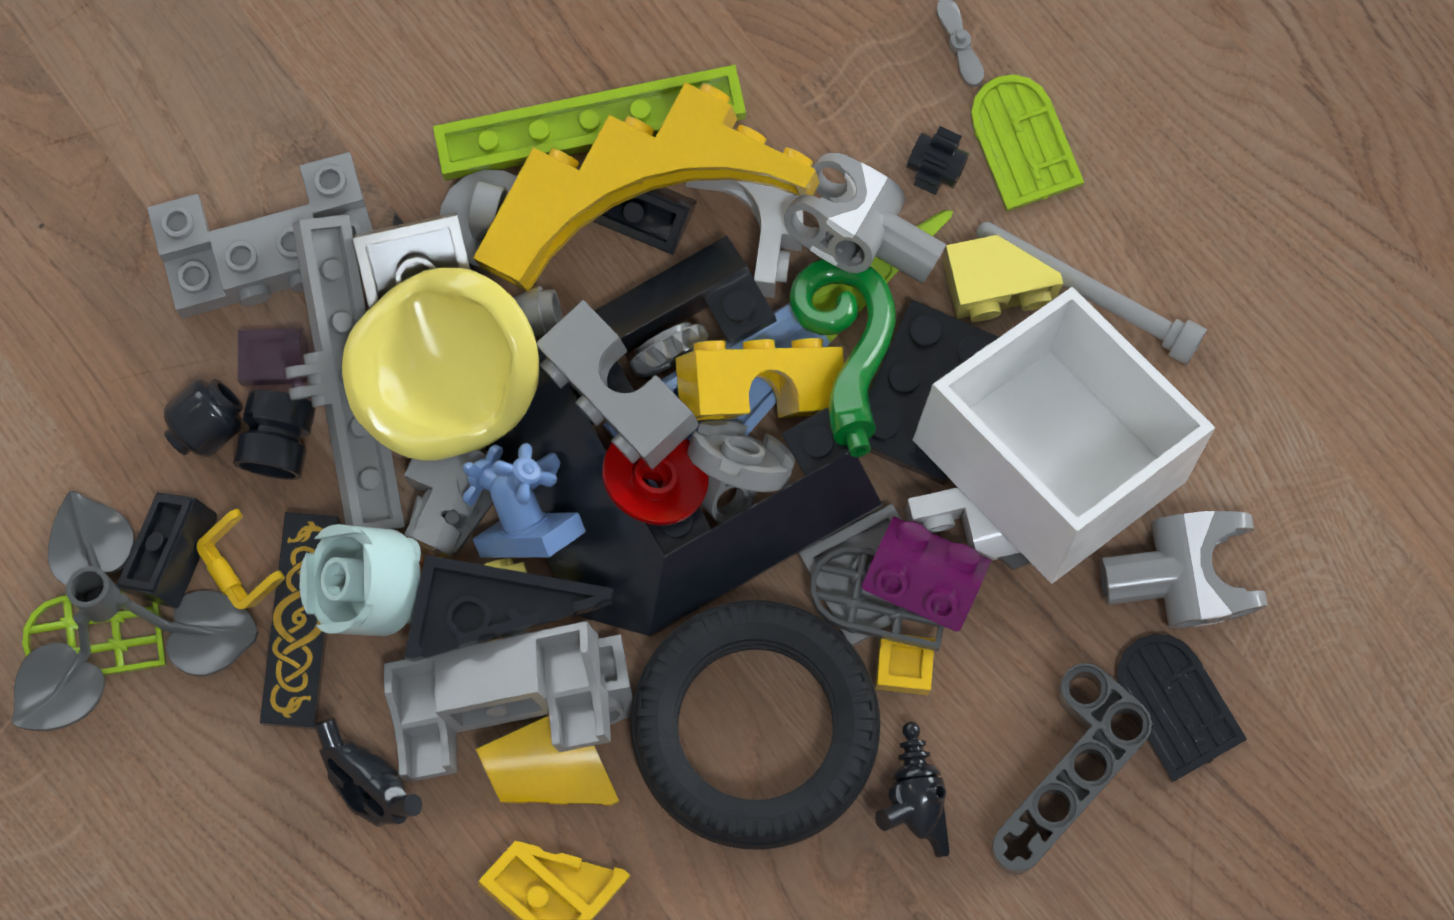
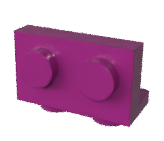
[862,516,991,632]

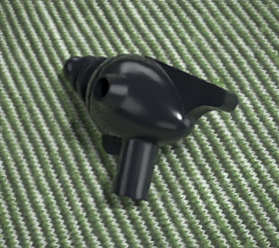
[875,721,950,858]

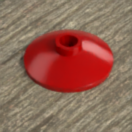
[602,439,709,525]

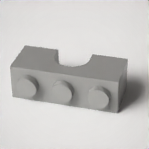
[536,300,699,469]

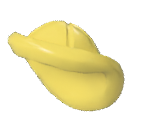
[342,268,539,461]

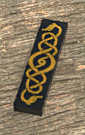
[260,512,341,730]

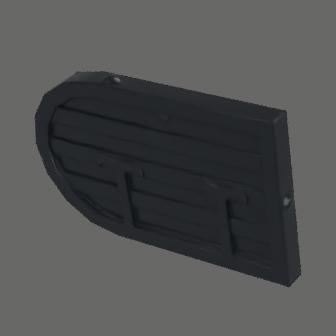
[1116,634,1247,783]

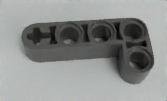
[991,663,1152,875]

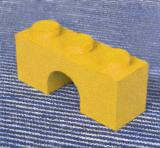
[675,338,844,421]

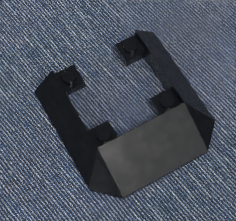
[485,236,883,637]

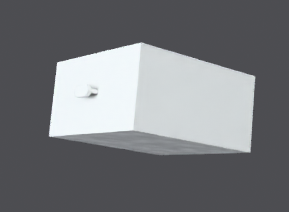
[913,287,1216,584]

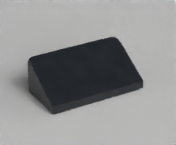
[592,187,697,255]
[116,492,217,608]

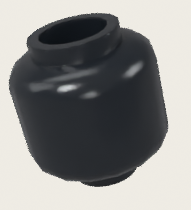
[164,379,243,457]

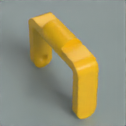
[197,509,285,609]

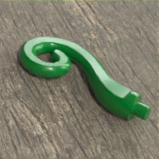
[790,258,896,457]

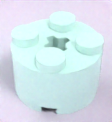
[300,524,421,636]

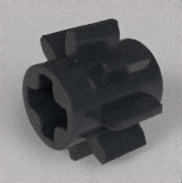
[906,126,970,195]

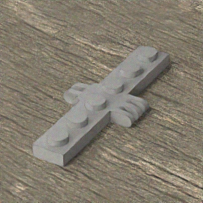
[285,215,405,534]

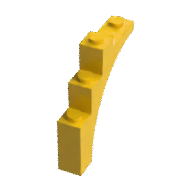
[473,82,820,291]

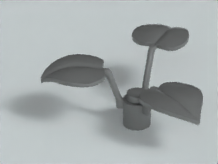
[12,491,259,731]

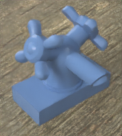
[462,443,586,558]

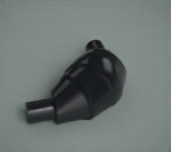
[314,717,422,827]

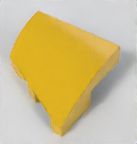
[476,716,620,806]

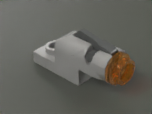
[404,450,493,571]

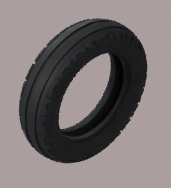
[631,600,881,850]

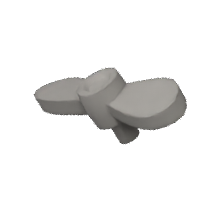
[936,0,984,87]

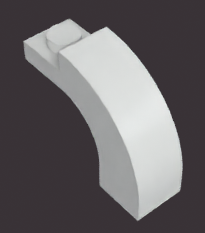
[686,129,803,298]

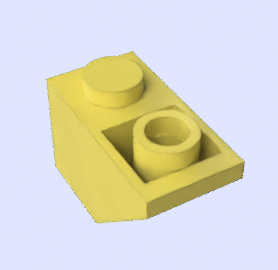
[942,235,1063,322]

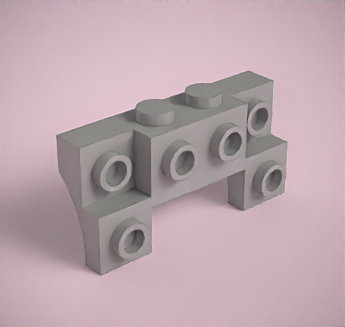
[147,152,373,318]
[384,621,611,783]

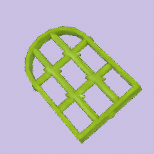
[22,591,167,676]

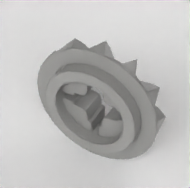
[629,322,709,377]

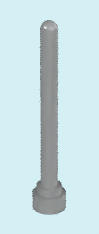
[977,222,1207,366]

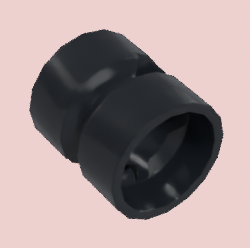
[233,389,316,480]

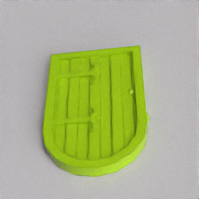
[971,74,1084,212]

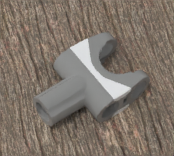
[784,153,946,284]
[1099,511,1268,629]

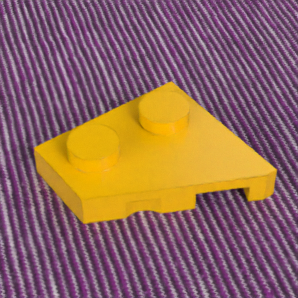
[478,841,630,920]

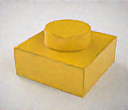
[875,635,935,696]

